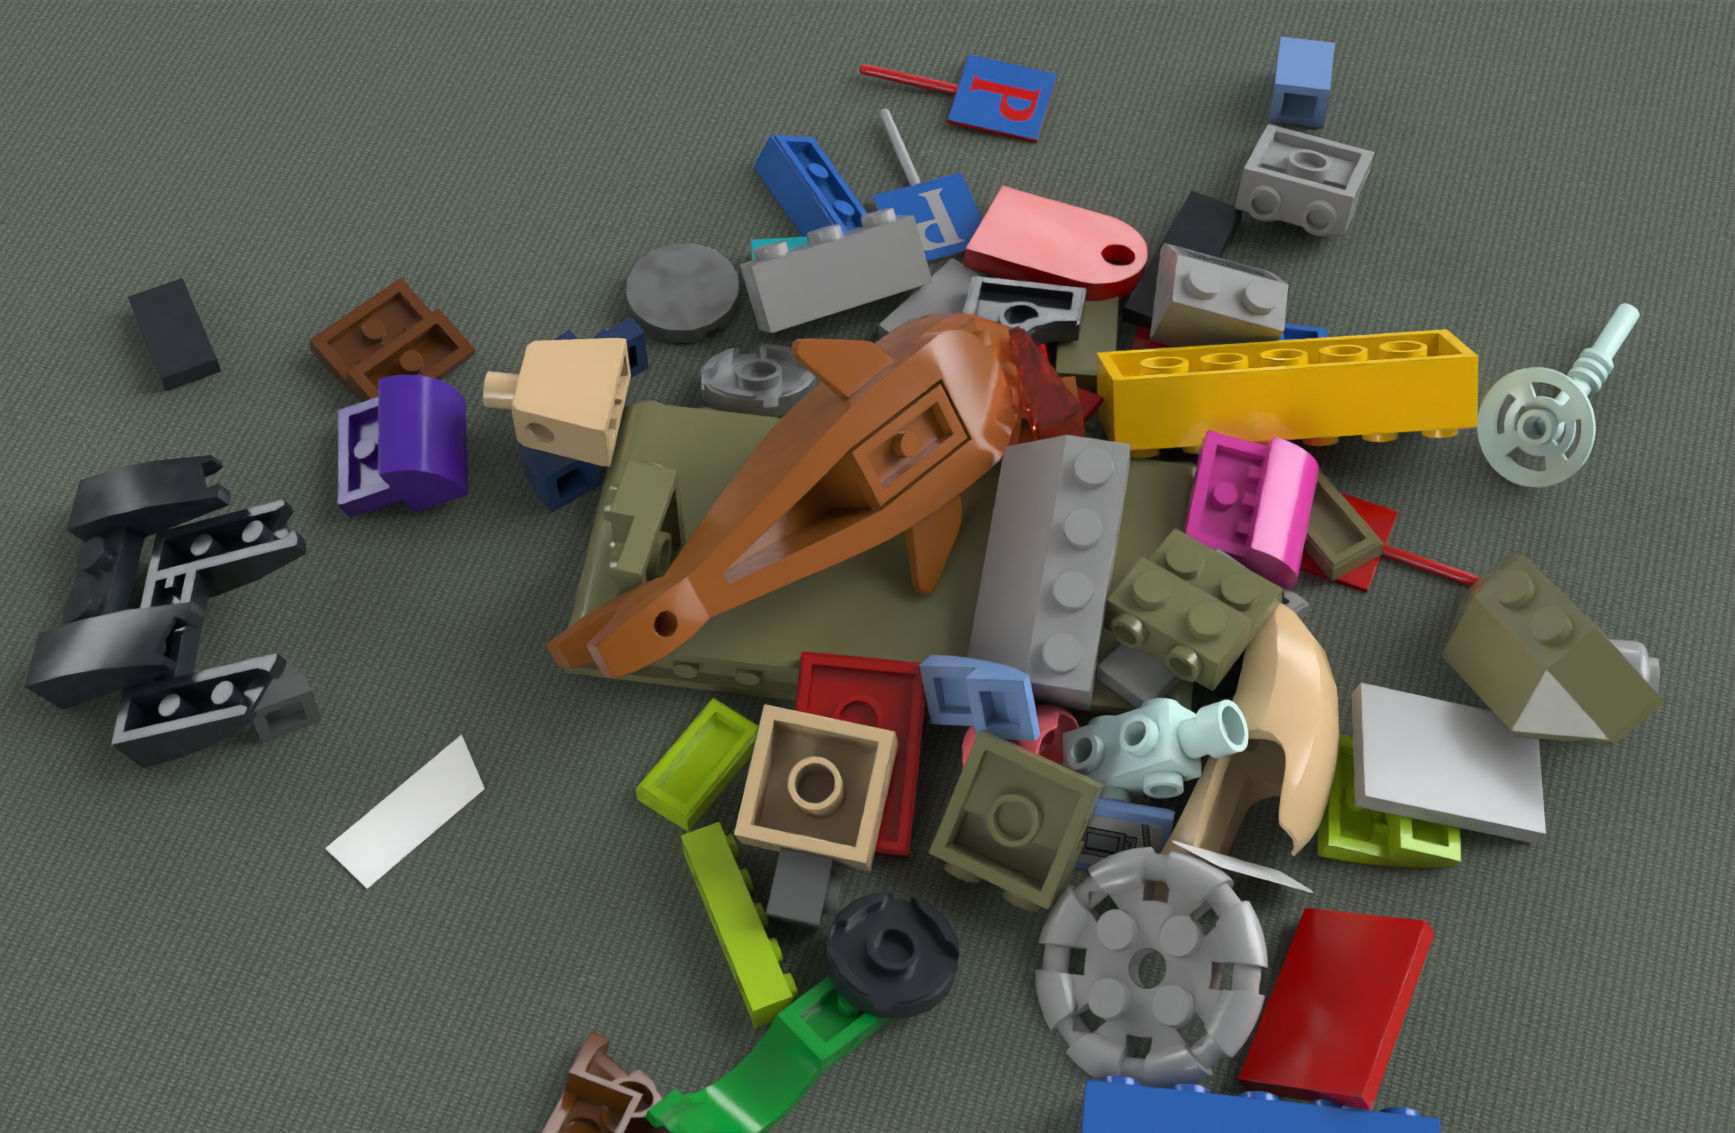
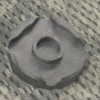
[626,243,739,343]
[701,344,817,417]

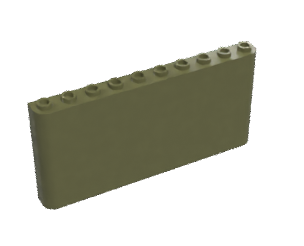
[564,400,1197,728]

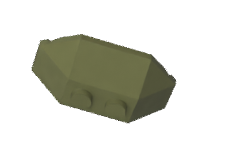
[1441,551,1665,746]

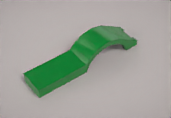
[646,976,894,1133]

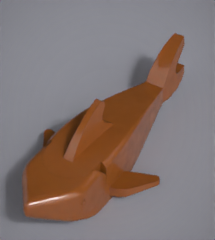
[546,313,1019,679]

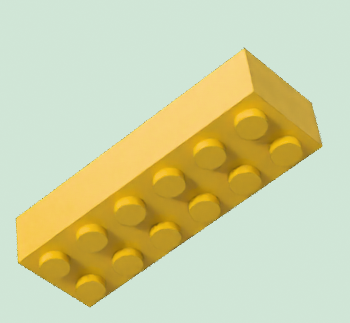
[1096,329,1478,458]

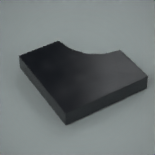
[963,276,1086,361]

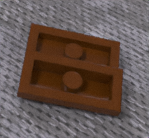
[310,278,476,402]

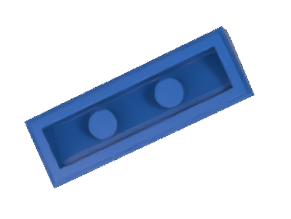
[755,135,867,243]

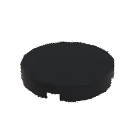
[825,892,959,1019]

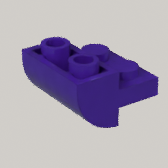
[338,375,468,518]

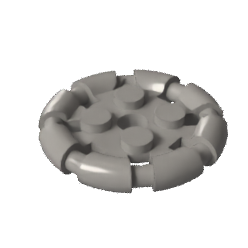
[1035,847,1268,1089]

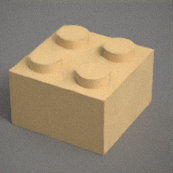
[734,704,898,872]

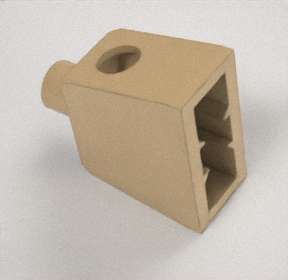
[483,338,631,467]

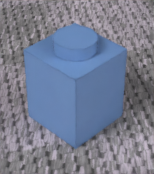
[1269,37,1335,128]

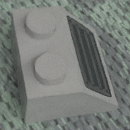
[1150,243,1288,347]

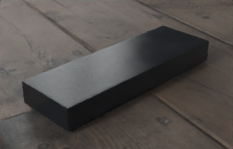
[1123,191,1243,330]

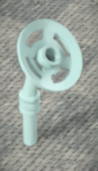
[1477,303,1640,487]

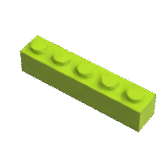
[681,822,798,1028]

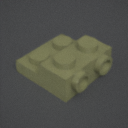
[604,460,686,597]
[1104,528,1283,691]
[929,730,1104,912]

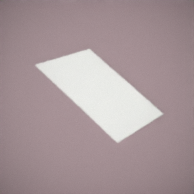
[325,734,485,889]

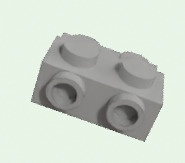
[1235,124,1375,238]

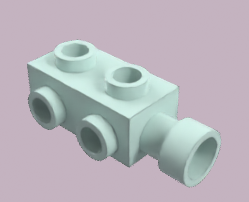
[1062,698,1248,802]

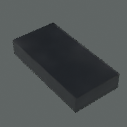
[128,278,221,391]

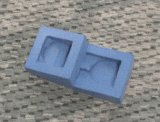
[919,655,1040,741]

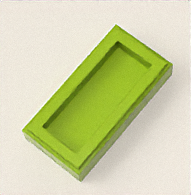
[636,698,759,832]

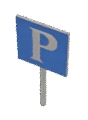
[873,108,982,264]

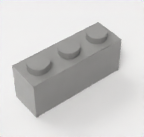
[740,207,933,333]

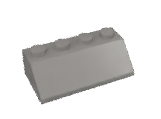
[967,435,1131,711]

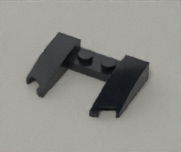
[24,455,231,710]
[111,499,306,768]

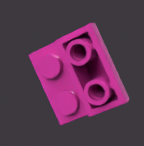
[1183,430,1319,590]

